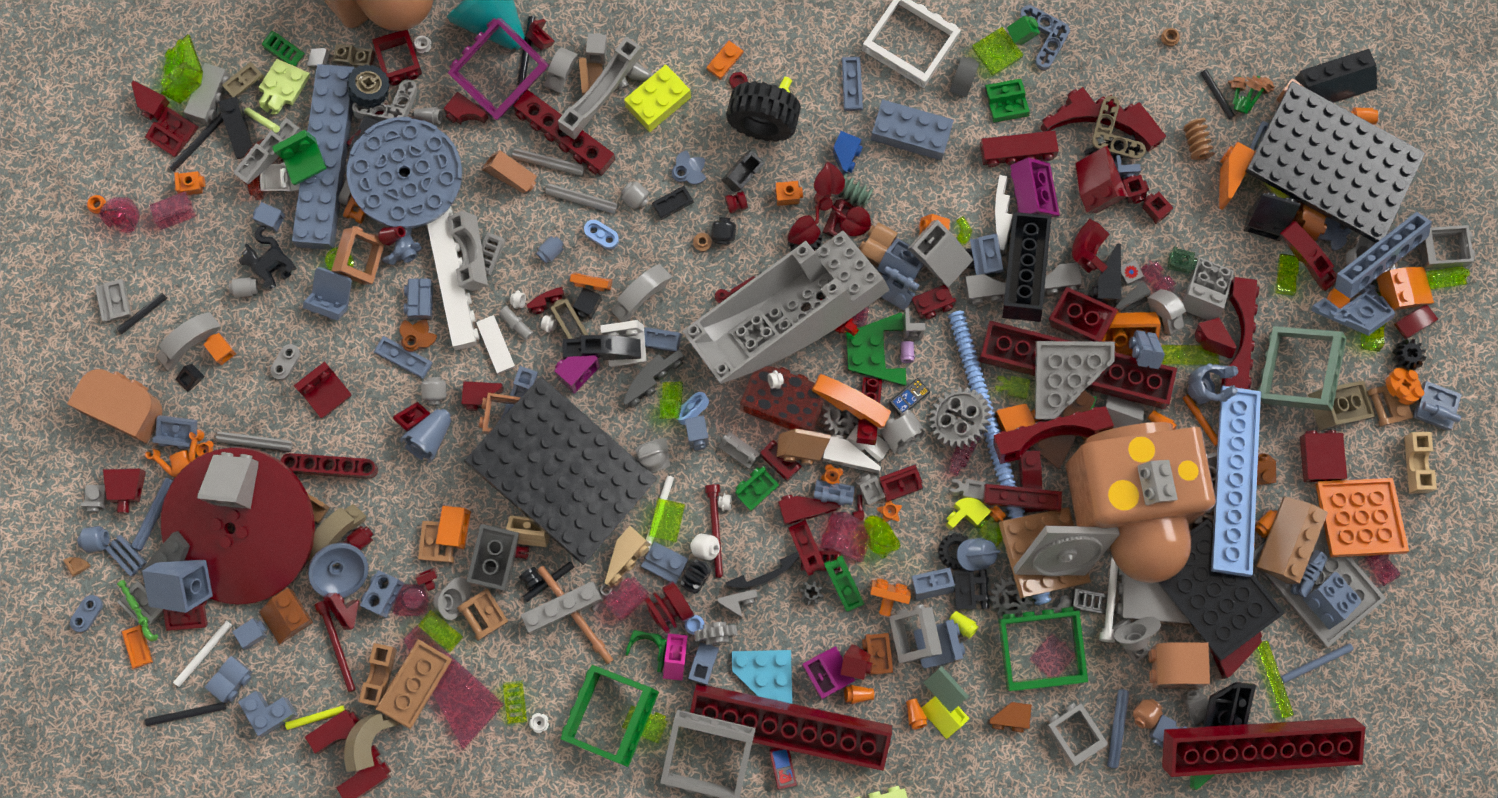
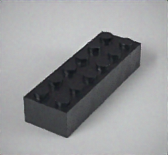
[1002,212,1052,322]

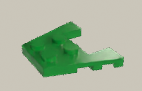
[846,313,907,386]

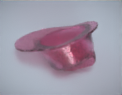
[393,584,429,616]

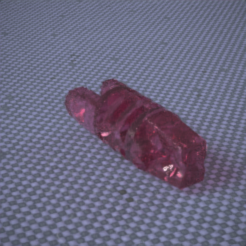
[949,427,982,476]

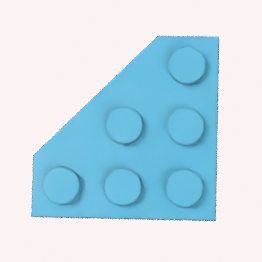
[732,650,792,704]

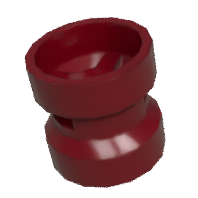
[725,191,748,214]

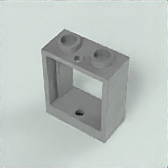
[1419,225,1475,269]
[889,605,942,663]
[1046,703,1108,767]

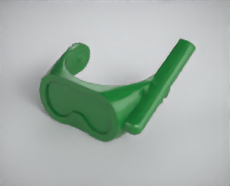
[626,630,667,672]

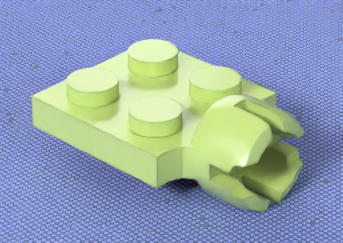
[258,59,310,115]

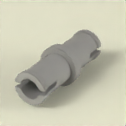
[499,306,534,341]

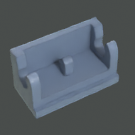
[912,568,955,601]

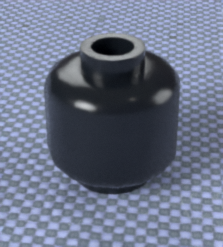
[711,217,736,245]

